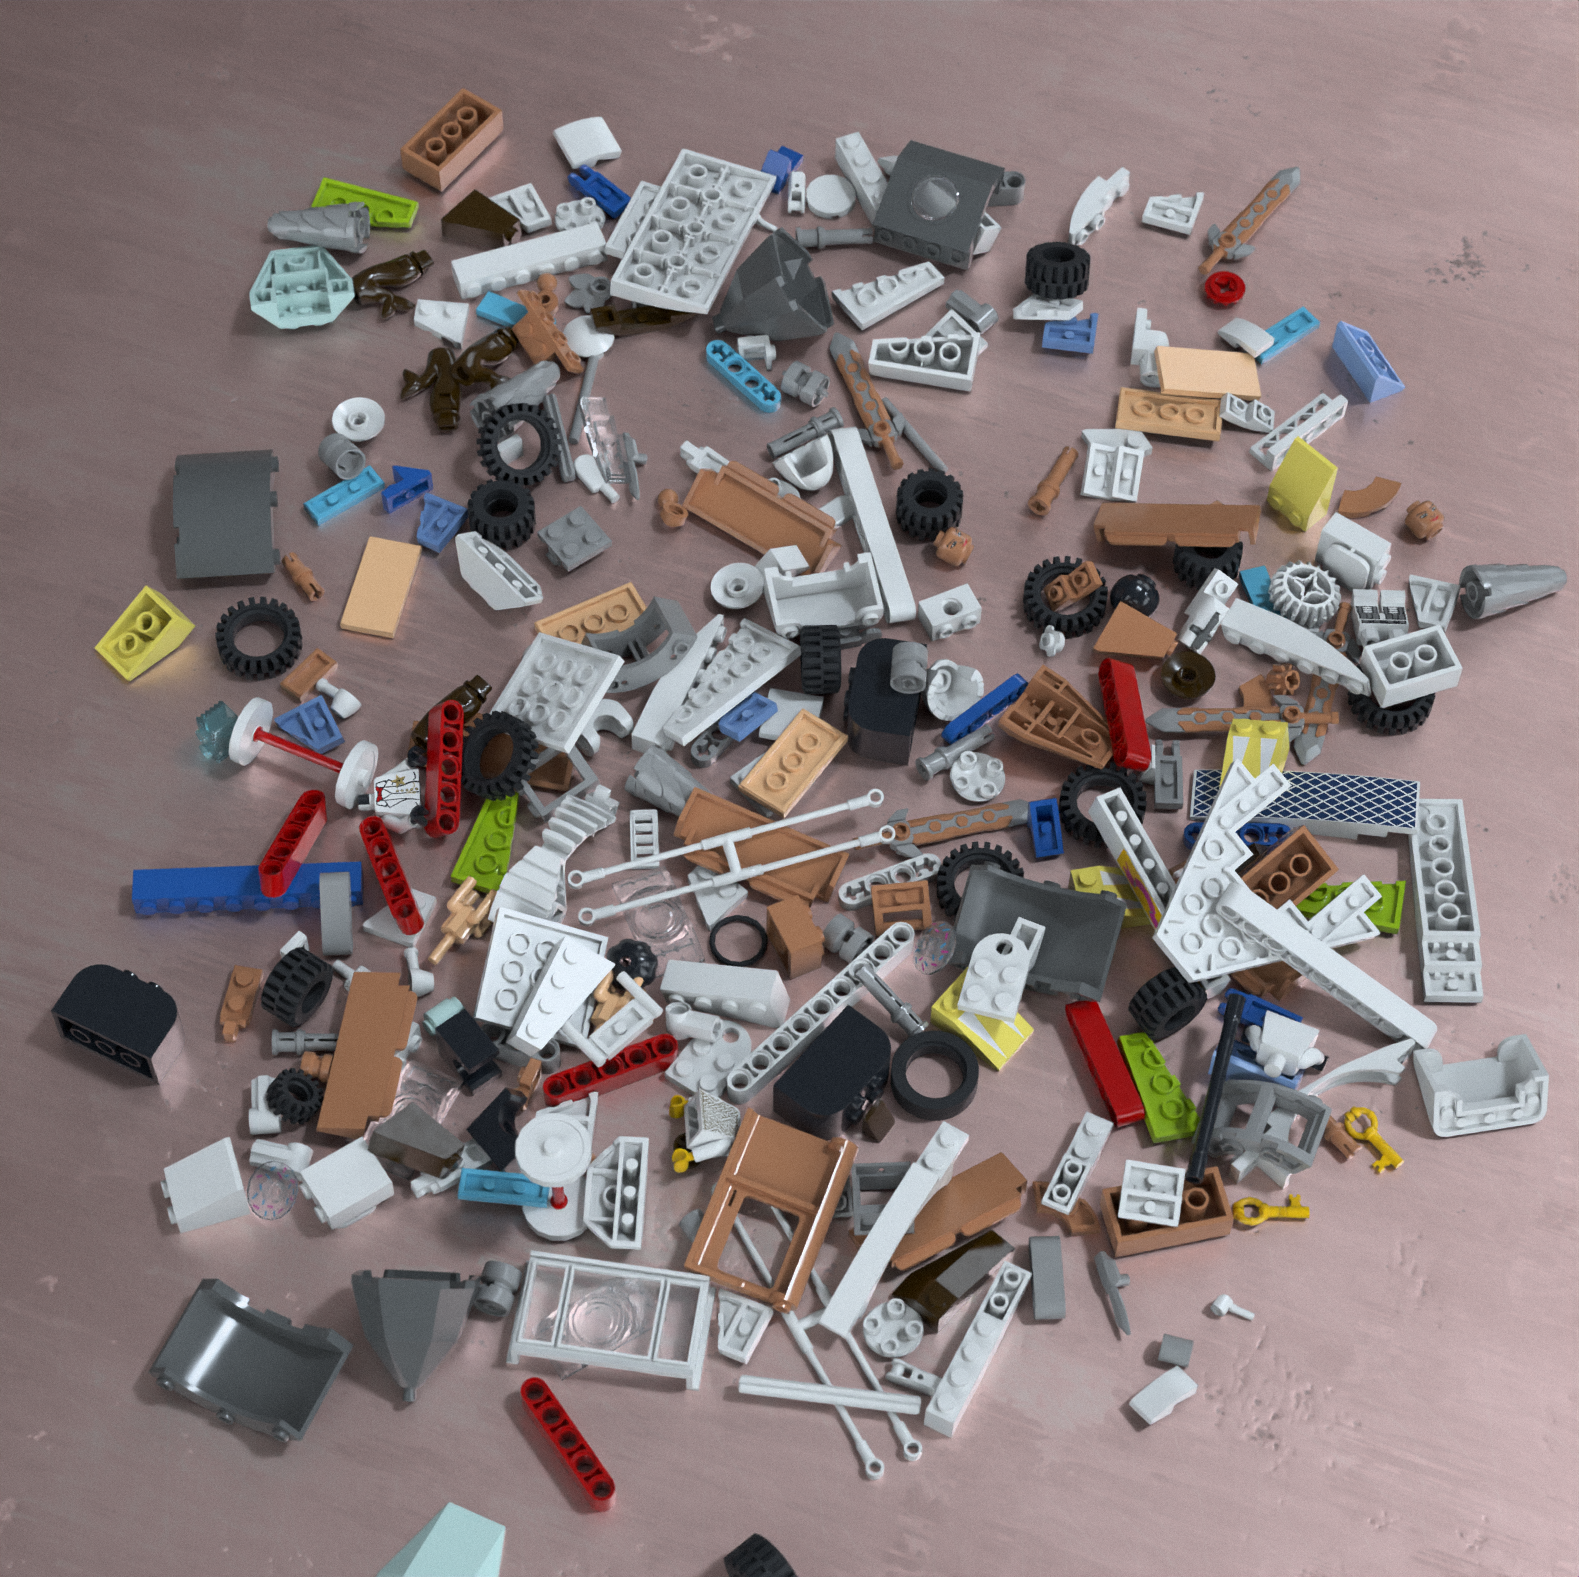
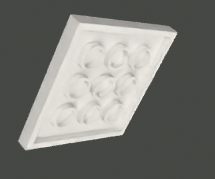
[489,632,625,754]
[473,907,608,1048]

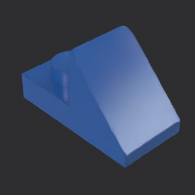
[761,146,803,195]
[381,466,433,514]
[1027,798,1064,858]

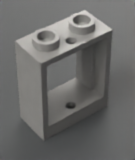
[516,745,600,823]
[851,1162,914,1235]

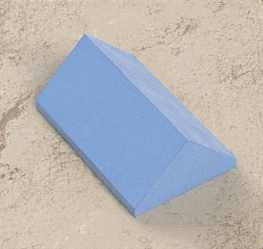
[1332,321,1406,403]
[1208,1040,1306,1090]

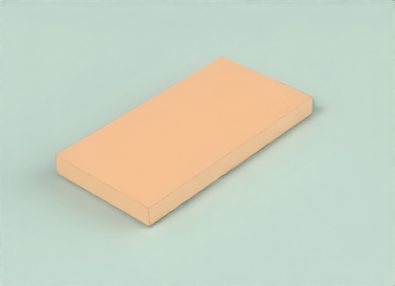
[1154,346,1261,401]
[1115,387,1222,441]
[340,536,422,638]
[534,582,655,644]
[738,708,848,819]

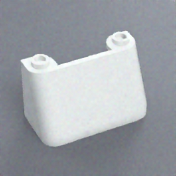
[763,552,884,639]
[1413,1034,1549,1137]

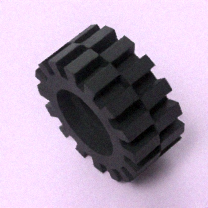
[266,1068,324,1125]

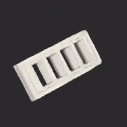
[630,809,659,870]

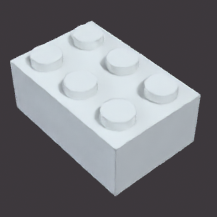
[1359,624,1463,708]

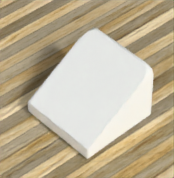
[1137,745,1156,785]

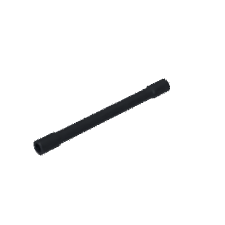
[1185,993,1246,1184]

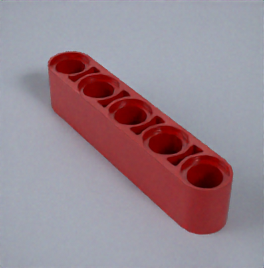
[1098,658,1151,772]
[424,700,464,839]
[258,790,328,898]
[359,816,424,935]
[1065,1000,1145,1128]
[543,1034,678,1107]
[521,1377,616,1511]

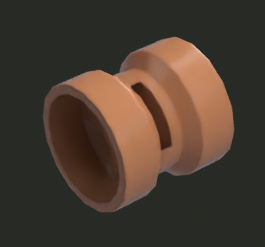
[300,1051,334,1083]

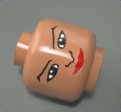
[1405,500,1445,540]
[933,527,975,566]

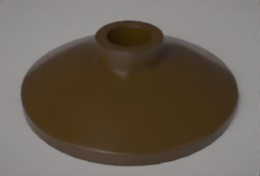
[1161,651,1216,699]

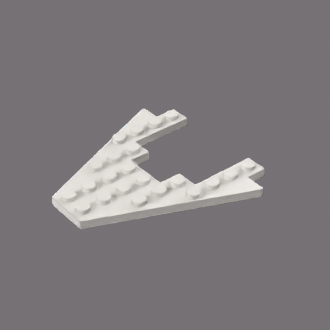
[1152,758,1382,983]

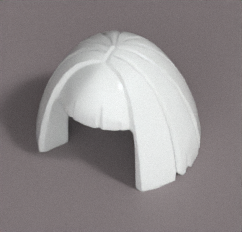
[773,434,833,491]
[921,659,984,721]

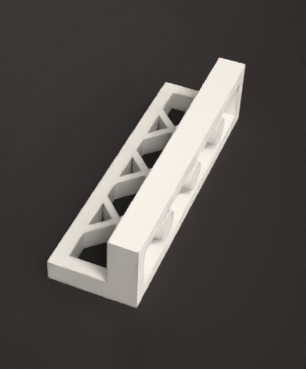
[1249,393,1348,472]

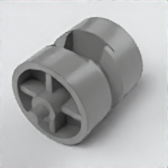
[781,361,830,407]

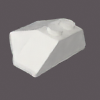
[455,531,543,610]
[583,1136,649,1250]

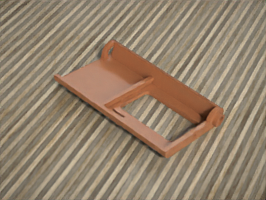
[684,1107,859,1314]

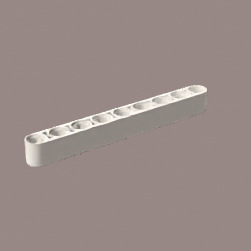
[828,426,916,623]
[1215,882,1438,1053]
[727,922,914,1104]

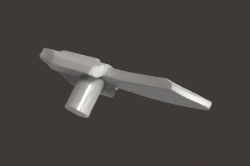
[619,432,647,500]
[1094,1251,1131,1335]

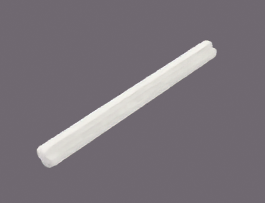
[738,1375,921,1415]

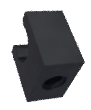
[435,1008,503,1095]
[466,1087,528,1173]

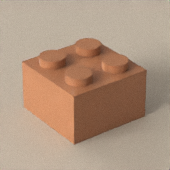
[766,895,825,980]

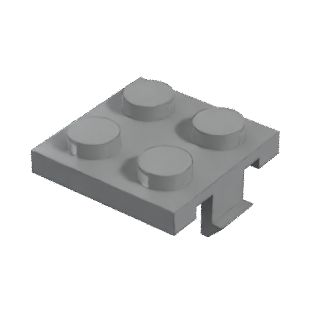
[537,506,612,572]

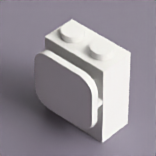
[1315,512,1391,592]
[299,1137,394,1230]

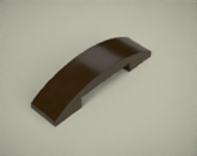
[590,305,696,335]

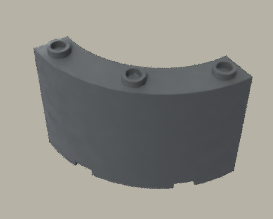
[173,449,281,579]
[943,861,1127,1002]
[148,1279,354,1443]

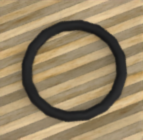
[709,915,768,967]

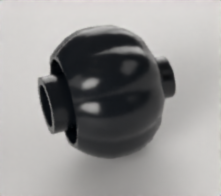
[1110,574,1160,618]
[606,939,658,991]

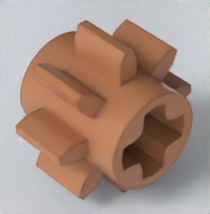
[1266,663,1300,696]

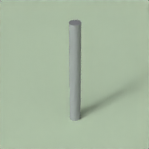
[568,356,599,444]
[882,397,948,473]

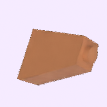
[1092,601,1178,660]

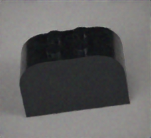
[843,638,927,765]
[51,964,185,1084]
[773,1004,891,1141]

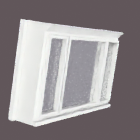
[506,1250,716,1391]

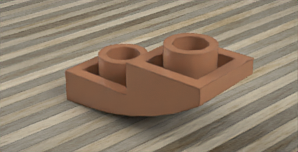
[1043,561,1103,612]

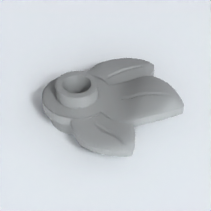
[564,274,612,314]

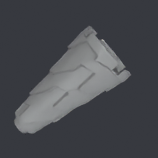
[268,202,370,253]
[470,361,560,443]
[1459,563,1567,619]
[625,744,712,817]

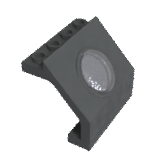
[873,140,1005,270]

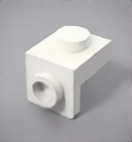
[738,335,776,370]

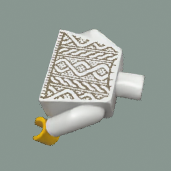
[669,1089,741,1172]

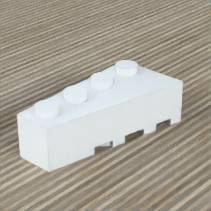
[868,332,980,392]
[506,936,615,1056]
[660,960,790,1028]

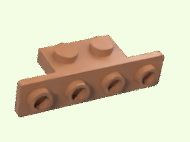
[511,289,584,374]

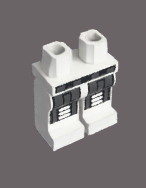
[1350,589,1409,648]

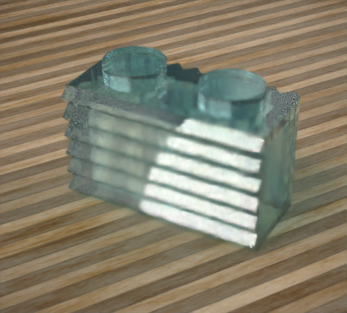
[195,701,238,764]

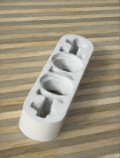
[838,853,941,911]

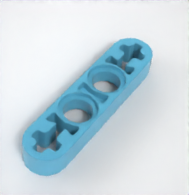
[706,340,781,413]

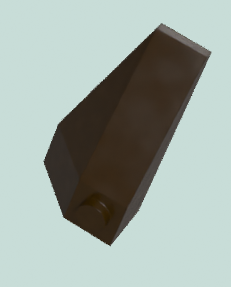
[892,1230,1015,1334]

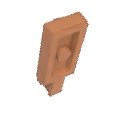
[220,965,264,1043]

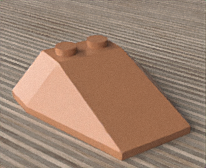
[998,664,1113,769]

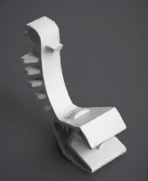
[488,784,620,924]

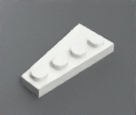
[832,261,944,330]

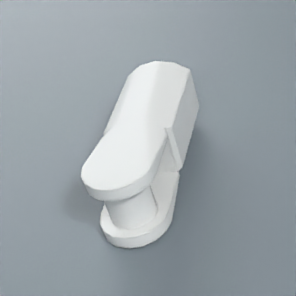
[788,172,806,214]
[885,1358,942,1397]

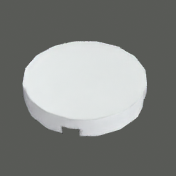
[806,175,856,219]

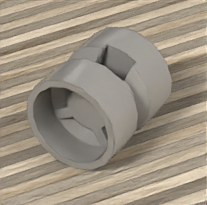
[318,433,366,480]
[890,641,928,694]
[822,913,874,964]
[473,1261,522,1317]

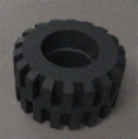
[1025,242,1091,299]
[896,468,963,541]
[468,478,536,550]
[1173,537,1243,591]
[800,625,841,694]
[261,947,333,1027]
[1128,967,1208,1040]
[724,1533,798,1577]

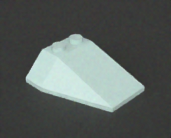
[249,245,355,329]
[376,1502,506,1577]

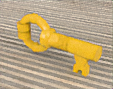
[1344,1106,1404,1173]
[1232,1194,1310,1226]

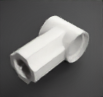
[665,1002,723,1042]
[249,1075,281,1135]
[249,1139,313,1181]

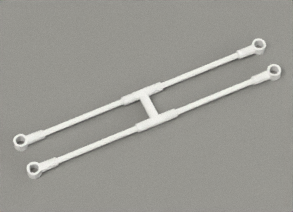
[568,789,895,927]
[711,1183,922,1480]

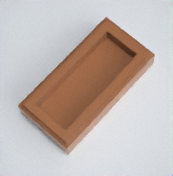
[280,648,338,703]

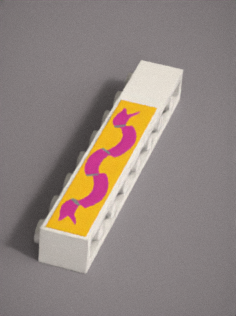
[1088,788,1230,999]

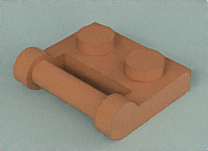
[870,880,932,937]

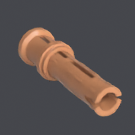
[1028,446,1079,516]

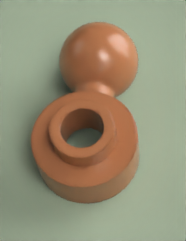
[537,273,559,316]
[658,489,688,527]

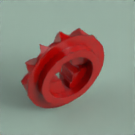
[1204,271,1246,307]

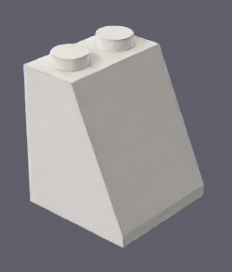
[161,1137,250,1233]

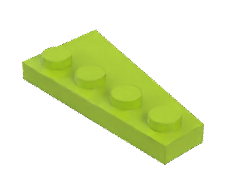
[311,177,419,228]
[450,792,519,893]
[1296,881,1406,934]
[1117,1032,1200,1143]

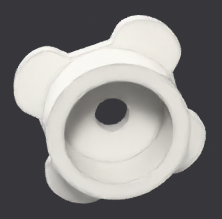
[1039,625,1065,657]

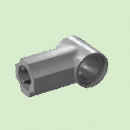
[946,290,999,336]

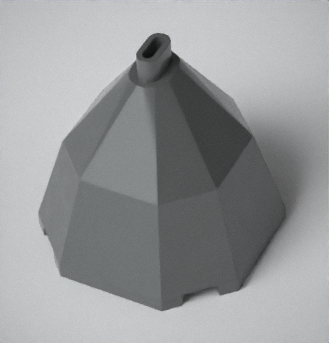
[713,227,834,341]
[351,1269,480,1401]

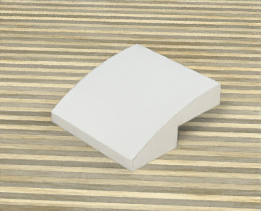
[553,117,622,168]
[1080,442,1144,503]
[759,688,824,740]
[1118,1159,1186,1227]

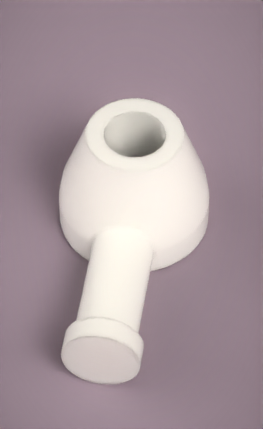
[316,678,362,719]
[404,947,434,997]

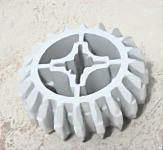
[1268,560,1342,628]

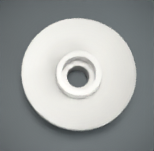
[332,397,385,441]
[711,563,764,609]

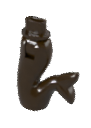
[352,249,434,319]
[451,326,519,389]
[400,347,462,431]
[411,675,492,753]

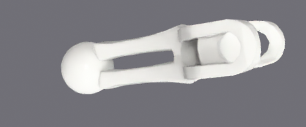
[522,644,634,756]

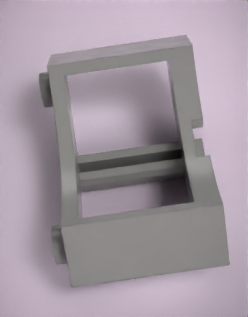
[581,597,698,693]
[1192,1079,1332,1174]

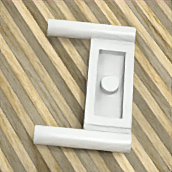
[560,971,663,1067]

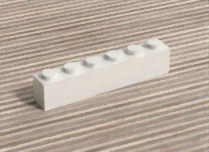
[451,222,608,300]

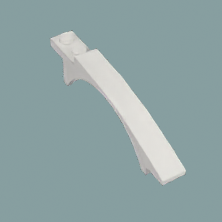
[1228,1038,1416,1189]
[819,1121,969,1338]

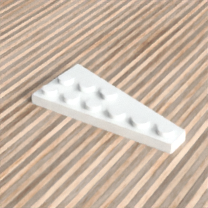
[663,618,802,746]

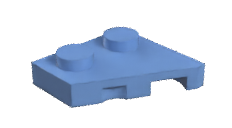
[1042,313,1099,354]
[416,492,468,553]
[718,692,778,742]
[274,695,345,754]

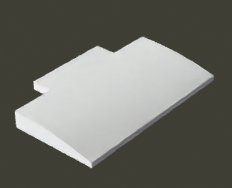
[605,148,777,314]

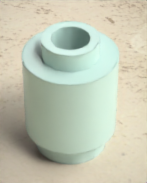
[422,997,464,1036]

